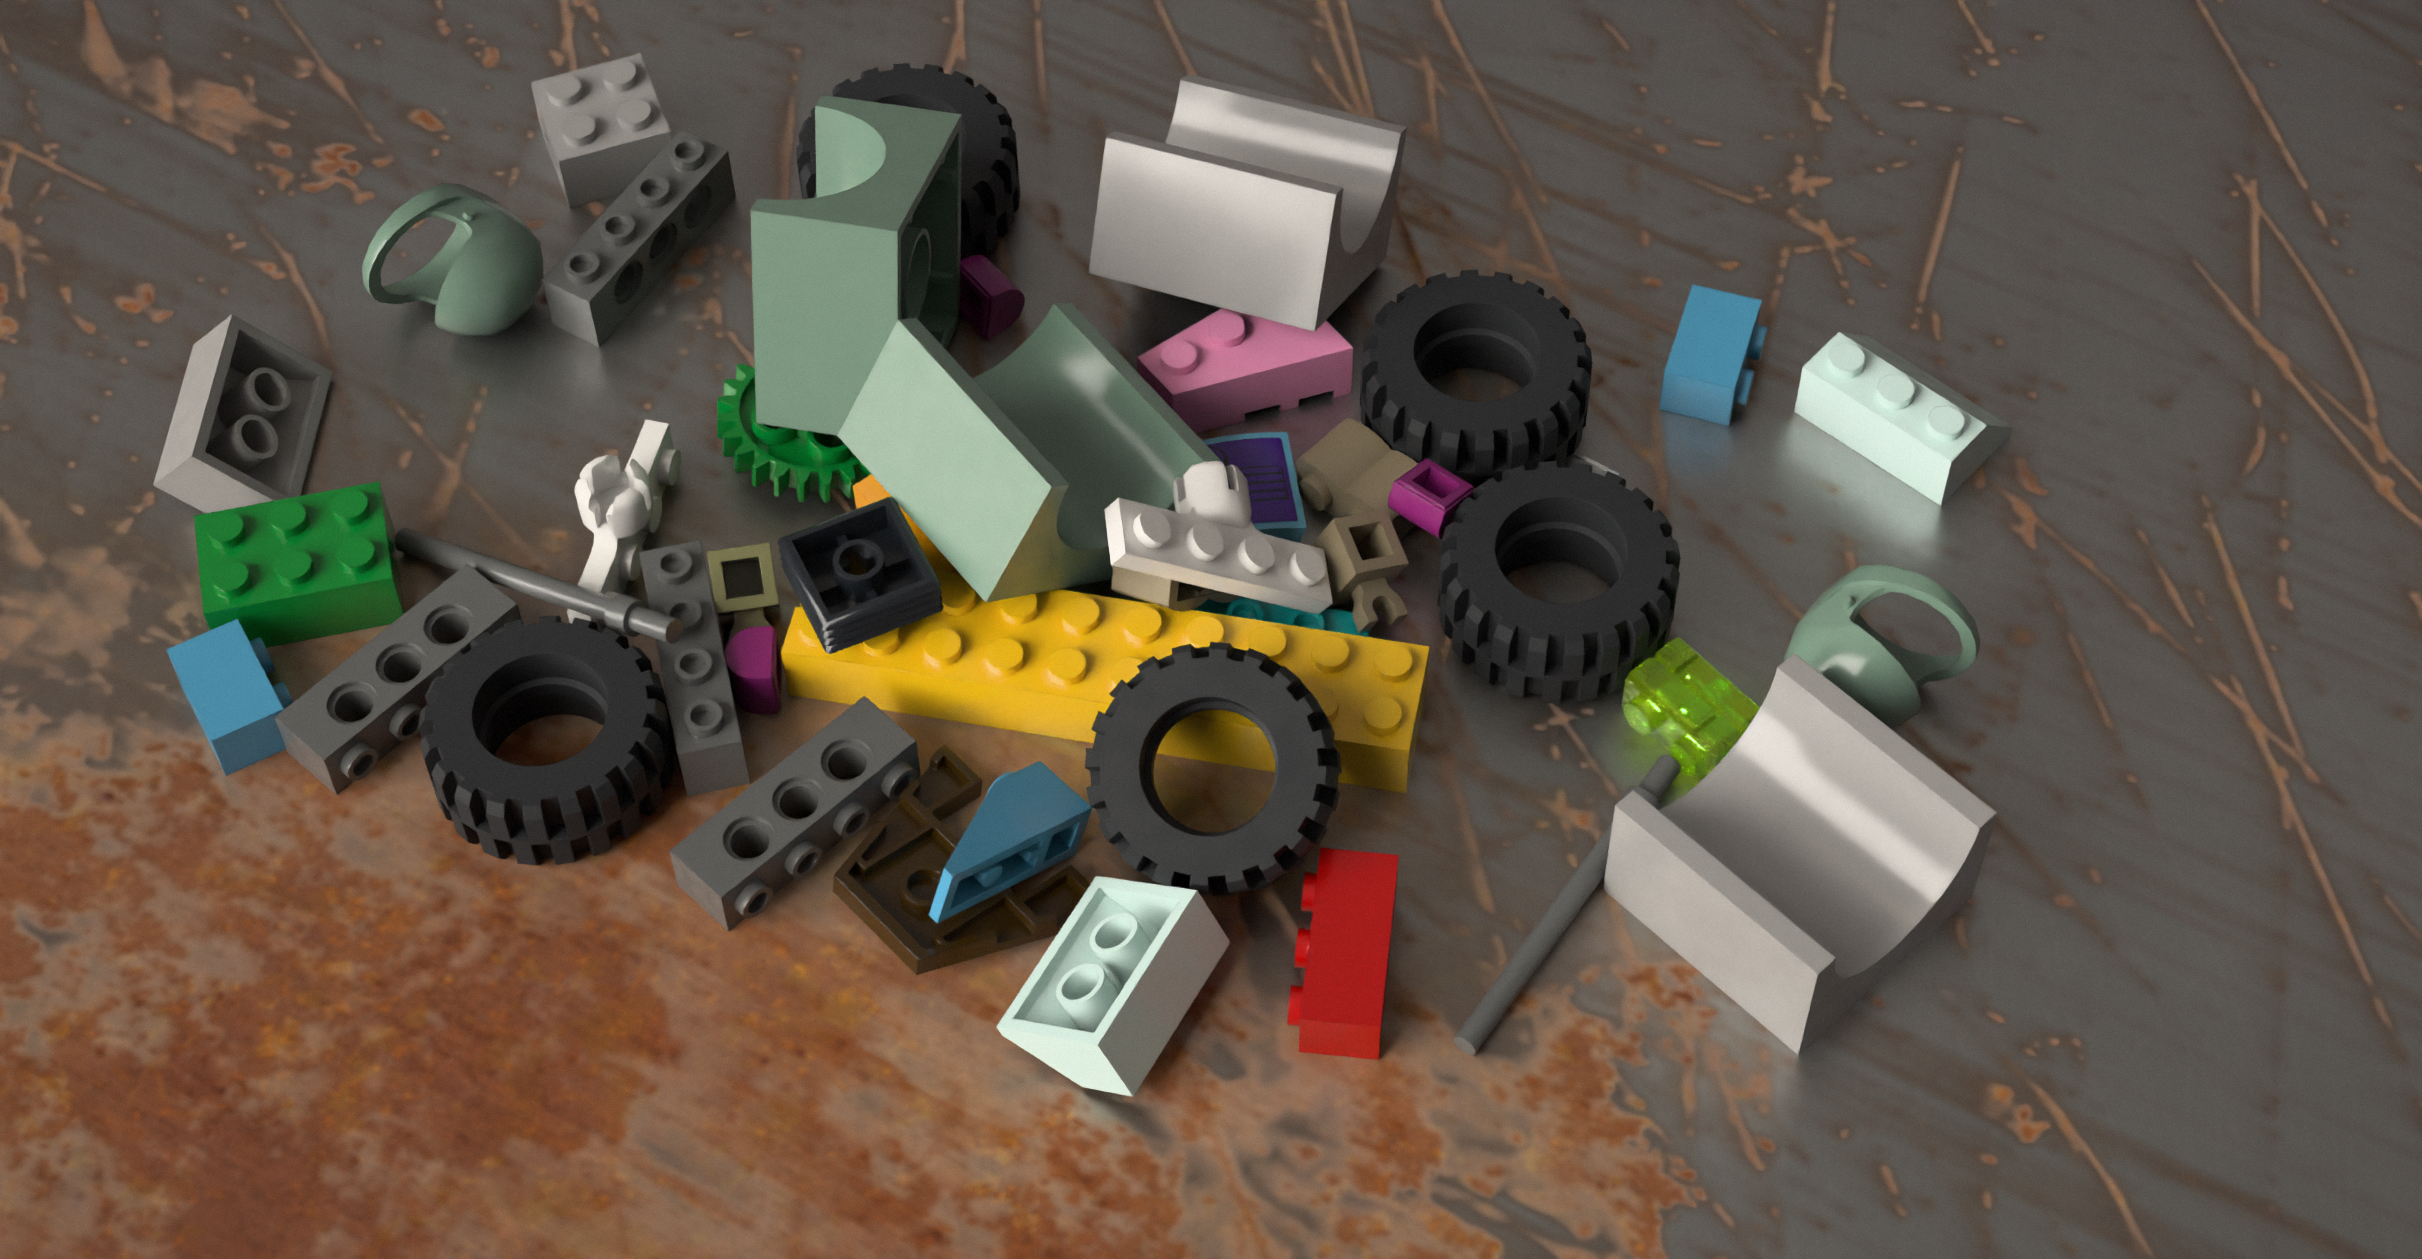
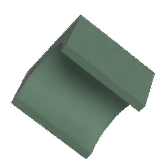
[750,95,962,435]
[837,302,1221,603]

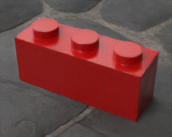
[1287,847,1399,1060]

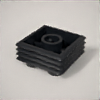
[777,497,943,654]

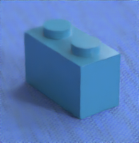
[1659,284,1768,426]
[166,619,293,776]

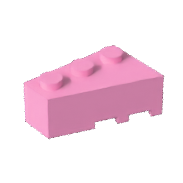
[1137,308,1353,434]

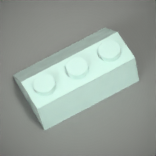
[1794,332,2013,506]
[996,876,1230,1097]

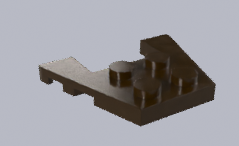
[833,745,1090,975]

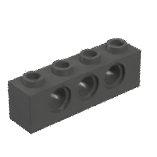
[542,129,736,347]
[639,540,750,797]
[274,563,521,795]
[670,696,921,932]

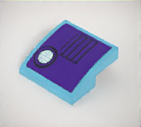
[1202,432,1307,543]

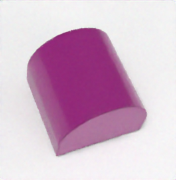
[960,255,1025,340]
[1388,458,1475,540]
[725,626,782,714]

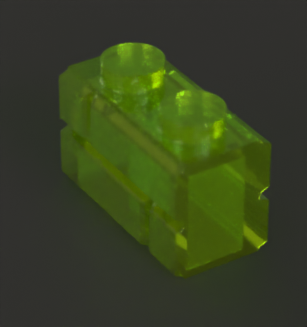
[1622,637,1760,780]

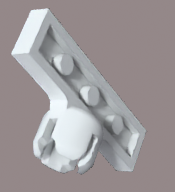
[567,419,681,633]
[1104,461,1333,615]

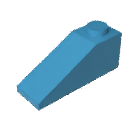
[929,761,1092,923]

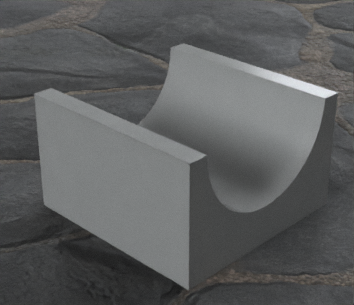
[1089,74,1407,332]
[1603,653,1997,1055]

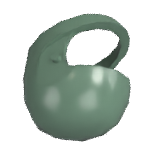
[362,183,544,336]
[1784,565,1980,729]

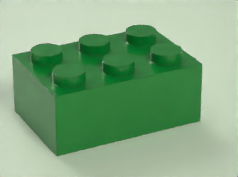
[194,481,405,648]

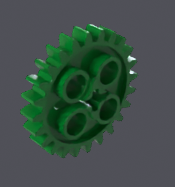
[717,358,871,503]

